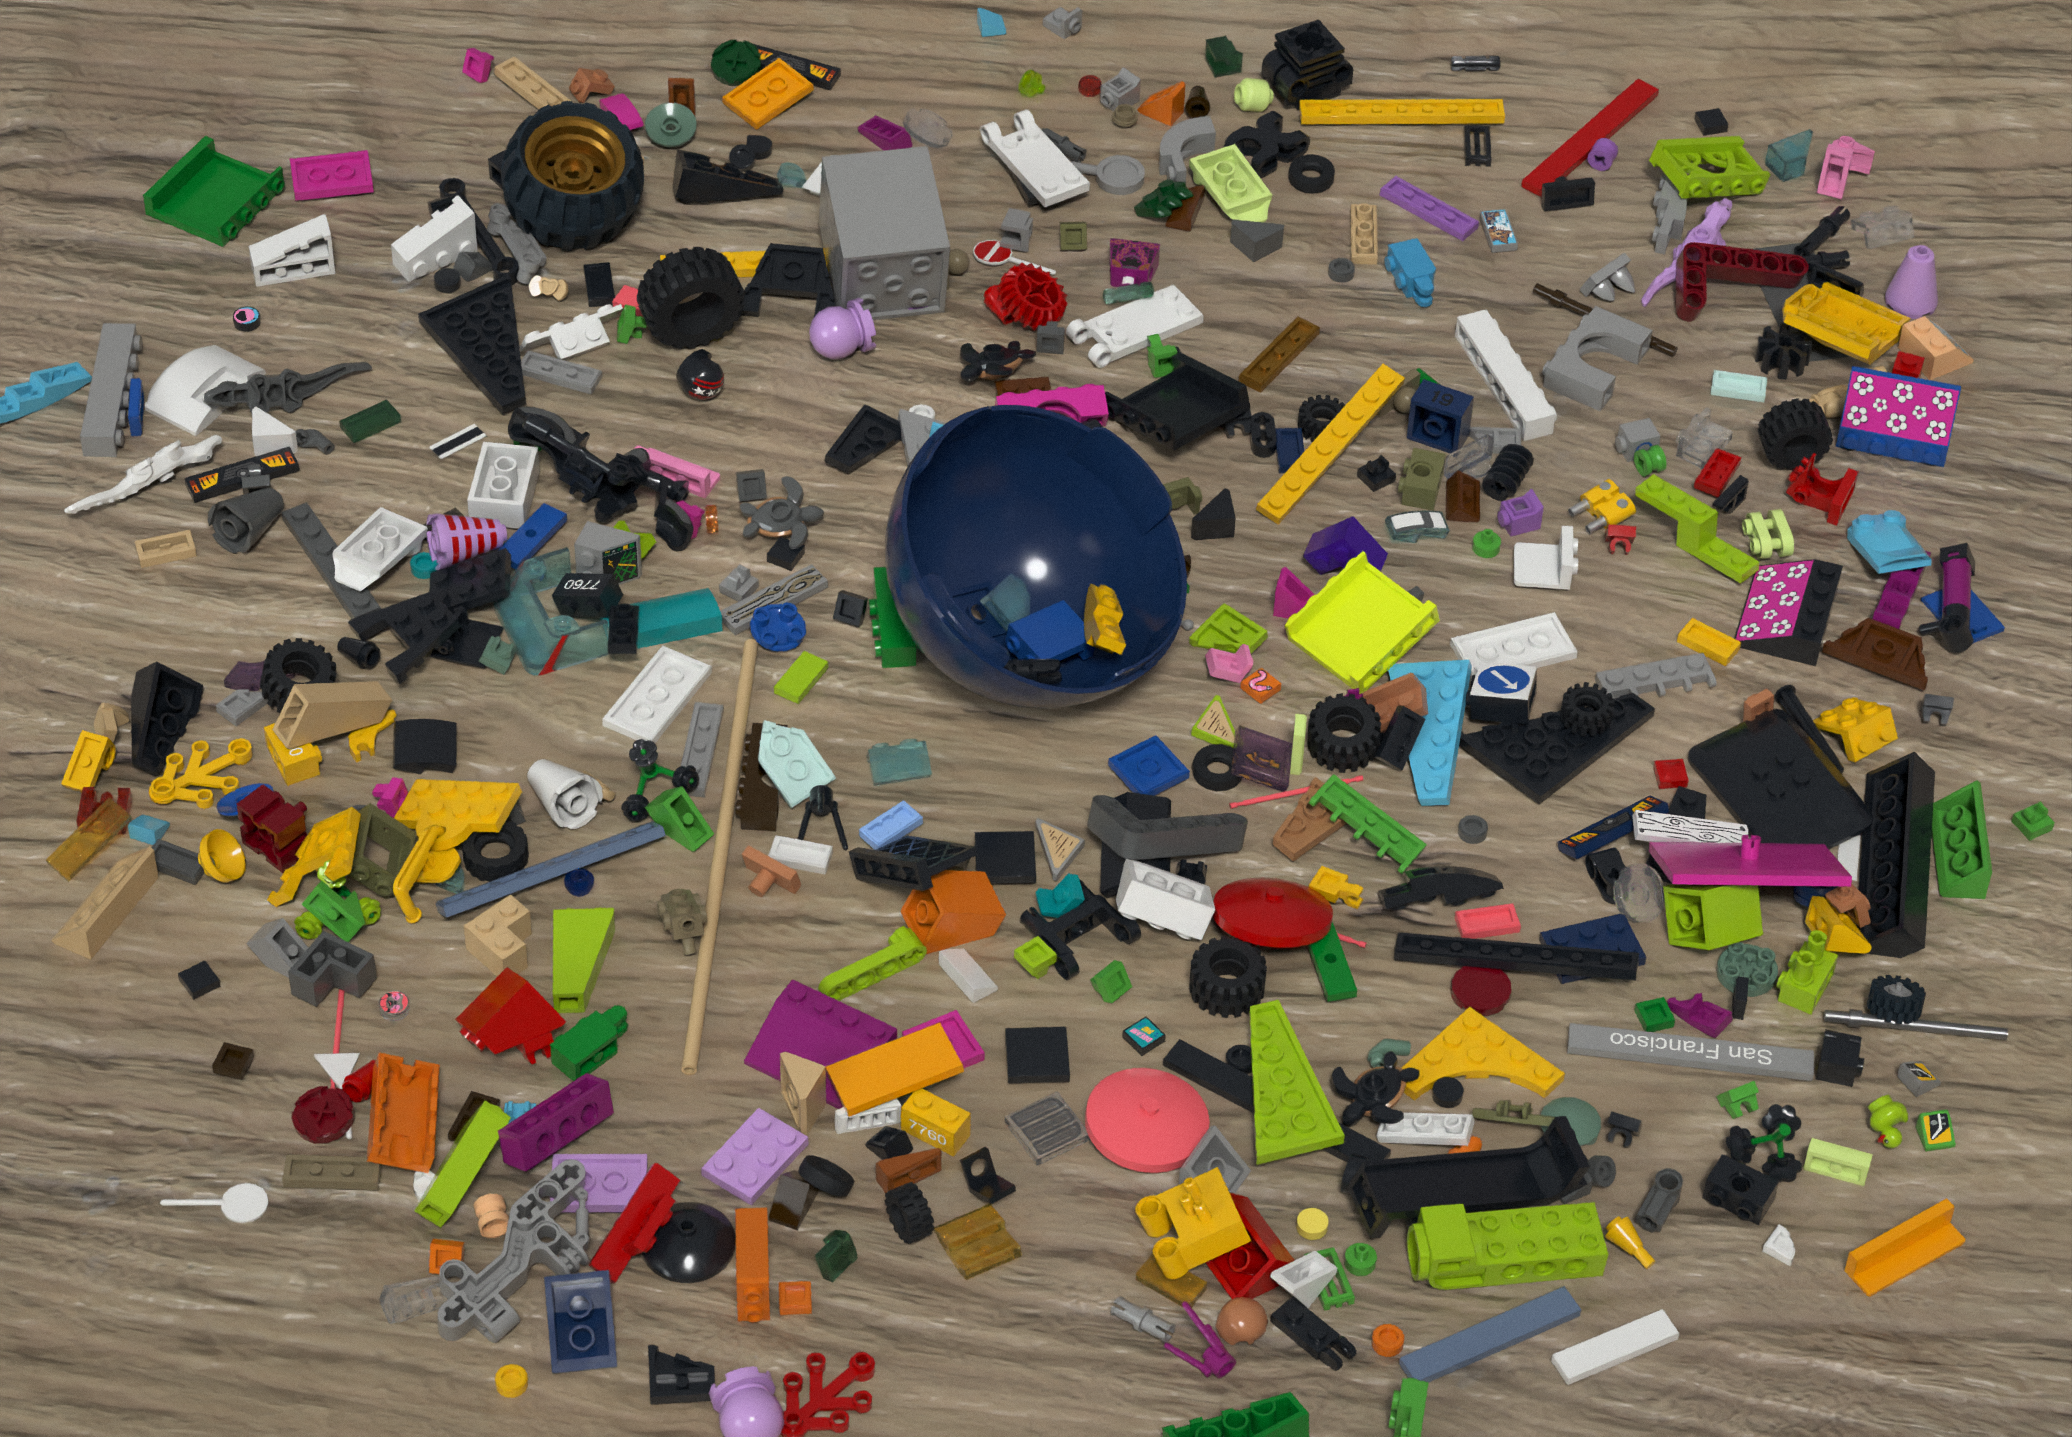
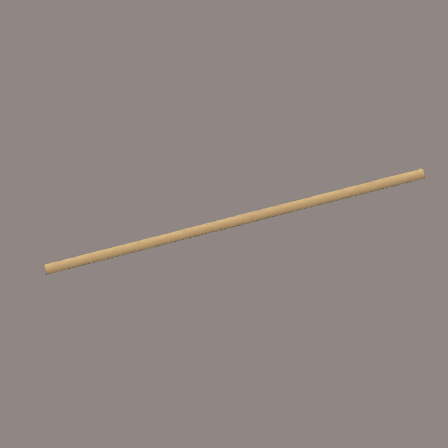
[681,639,758,1075]

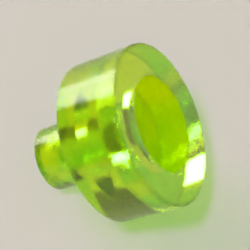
[1019,69,1045,97]

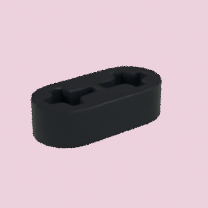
[1250,412,1277,458]

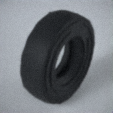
[1288,154,1335,194]
[1192,744,1245,791]
[798,1155,854,1197]

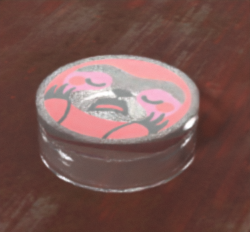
[379,990,410,1021]

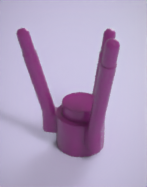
[1164,1301,1236,1378]

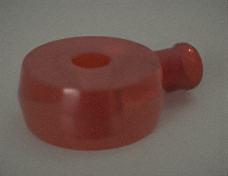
[1078,75,1102,97]

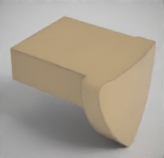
[94,703,129,743]

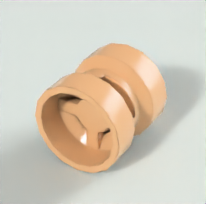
[473,1193,509,1238]

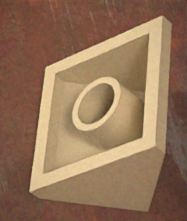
[780,1052,826,1136]

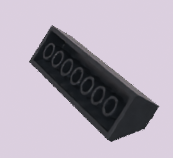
[1856,752,1935,958]

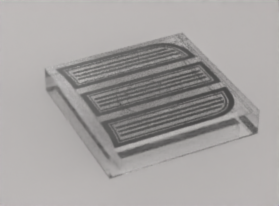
[1005,1091,1090,1166]

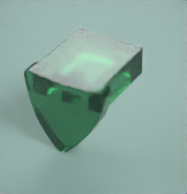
[815,1230,858,1282]

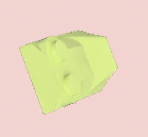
[1189,144,1272,222]

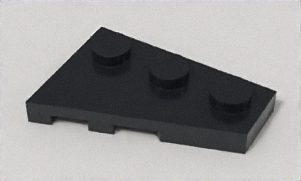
[824,404,902,474]

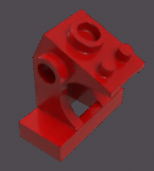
[1786,453,1859,526]

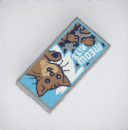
[1480,209,1518,253]

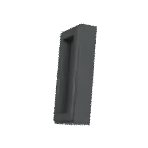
[152,839,205,885]

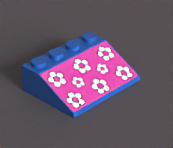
[1836,366,1961,467]

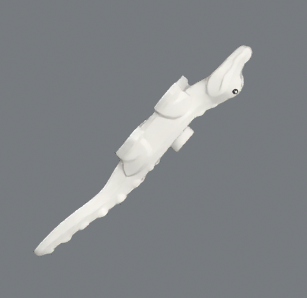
[64,435,222,514]

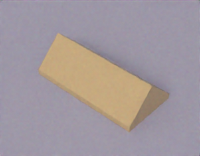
[51,846,159,960]

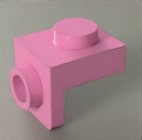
[1205,644,1253,683]

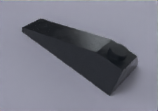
[673,149,784,203]
[131,661,203,776]

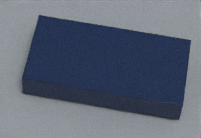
[1275,428,1304,474]

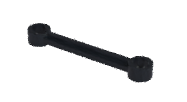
[439,178,519,285]

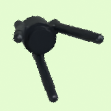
[798,785,848,850]

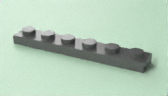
[281,502,381,619]

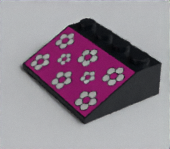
[1734,559,1843,666]

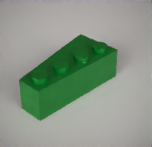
[1162,1392,1309,1437]

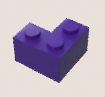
[1303,516,1388,575]

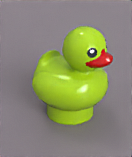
[1868,1095,1908,1148]

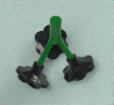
[1726,1104,1802,1182]

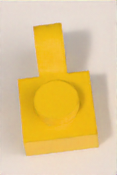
[1309,866,1363,909]

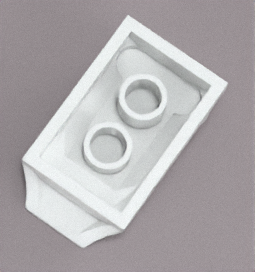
[333,507,427,592]

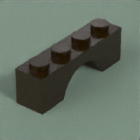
[735,723,788,832]

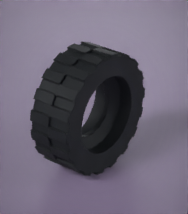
[462,819,529,882]

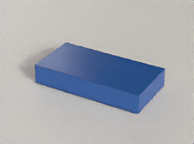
[128,378,144,436]

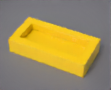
[1677,618,1741,666]

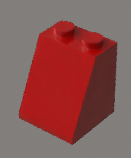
[455,967,566,1054]

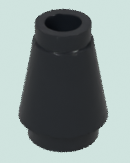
[337,637,381,669]

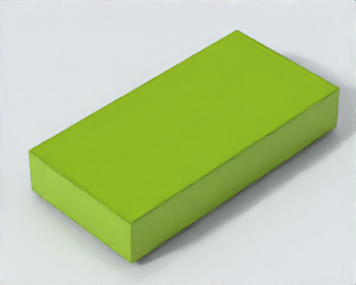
[774,651,828,704]

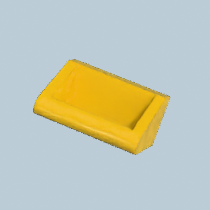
[1805,896,1872,954]

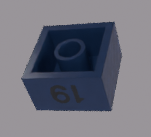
[1407,379,1474,456]

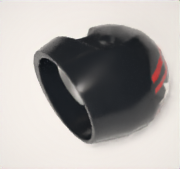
[676,349,724,400]

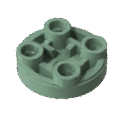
[1717,942,1778,997]

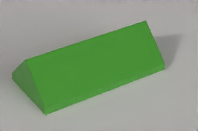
[1932,780,1992,899]

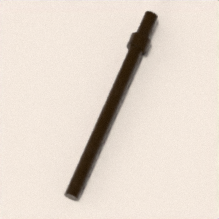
[1533,283,1678,357]

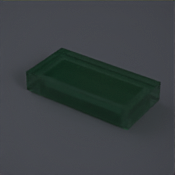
[339,399,401,443]

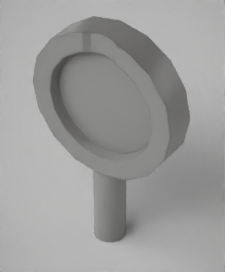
[1071,155,1145,195]

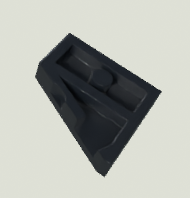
[648,1345,715,1404]

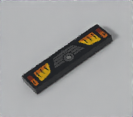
[753,44,841,90]
[184,446,300,503]

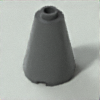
[207,488,284,554]

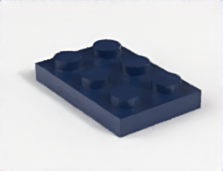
[1539,913,1646,984]

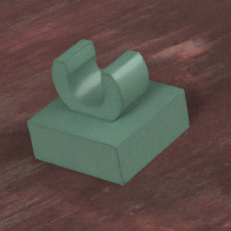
[479,636,517,675]

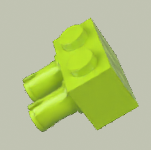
[1776,930,1838,1015]

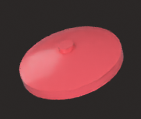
[1085,1068,1210,1173]

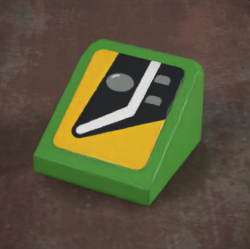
[1916,1110,1956,1152]

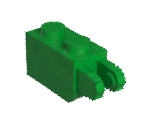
[550,1005,628,1081]

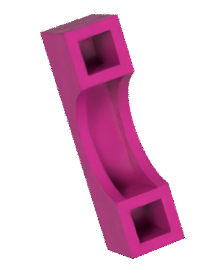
[995,384,1109,426]

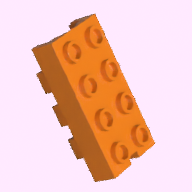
[367,1052,440,1173]

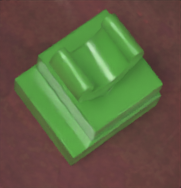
[1147,334,1178,378]

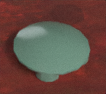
[1540,1097,1601,1146]

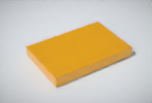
[722,58,814,130]

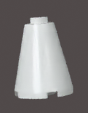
[527,759,603,829]

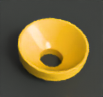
[198,829,246,883]

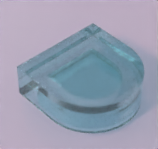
[777,162,806,188]

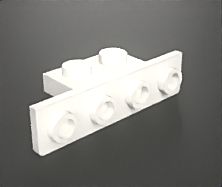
[520,304,623,360]

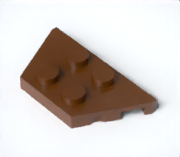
[1822,618,1928,691]

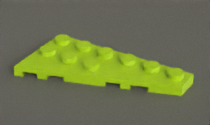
[1249,999,1345,1165]

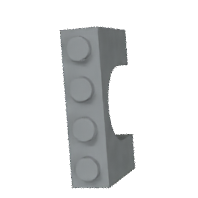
[1542,306,1652,412]

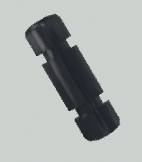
[1451,56,1500,71]

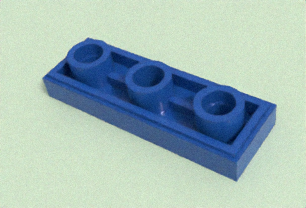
[497,503,567,570]

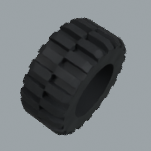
[637,247,745,349]

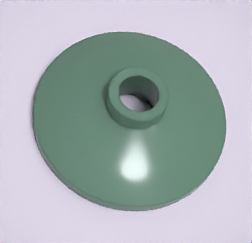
[645,103,697,147]

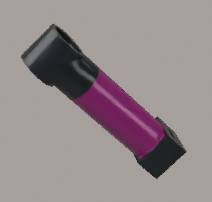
[1919,543,1975,653]

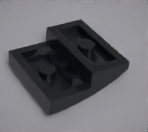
[393,719,457,774]

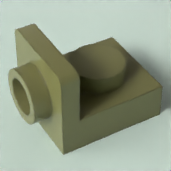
[1163,477,1203,515]

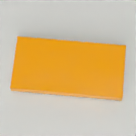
[826,1022,964,1117]

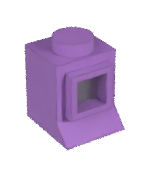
[1497,489,1544,537]

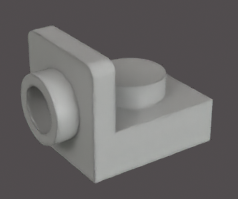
[1043,7,1082,40]

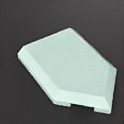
[758,720,836,808]

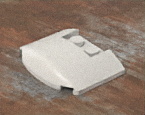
[145,345,266,436]

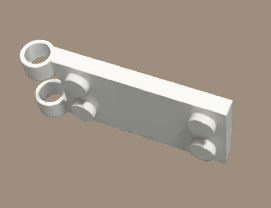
[980,109,1090,207]
[1066,285,1204,368]

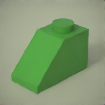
[645,786,714,852]

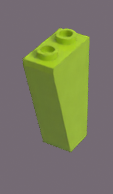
[553,907,615,1013]
[414,1101,511,1228]

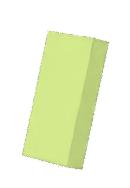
[1290,714,1307,775]

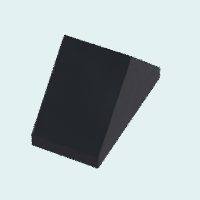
[1191,488,1236,540]

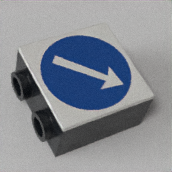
[1466,662,1537,724]

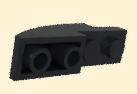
[1378,866,1504,910]

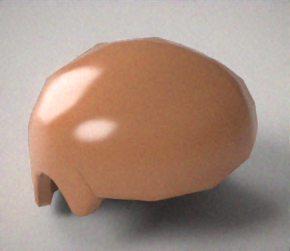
[1215,1297,1268,1345]

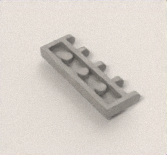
[1595,653,1717,698]

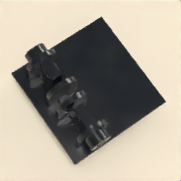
[430,606,504,669]

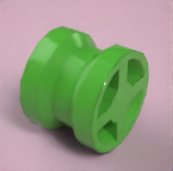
[1634,445,1667,476]

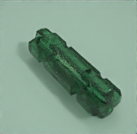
[1103,281,1154,305]

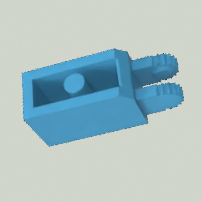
[1384,238,1436,308]

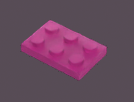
[290,150,374,201]

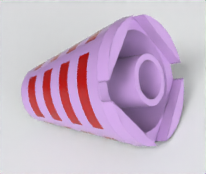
[427,514,507,570]

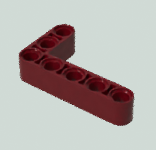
[1676,242,1809,322]

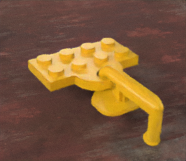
[393,779,522,924]

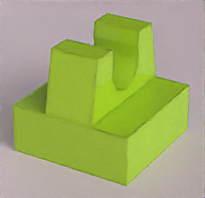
[1014,936,1057,979]

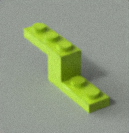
[1635,474,1759,584]

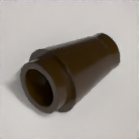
[1185,86,1211,118]

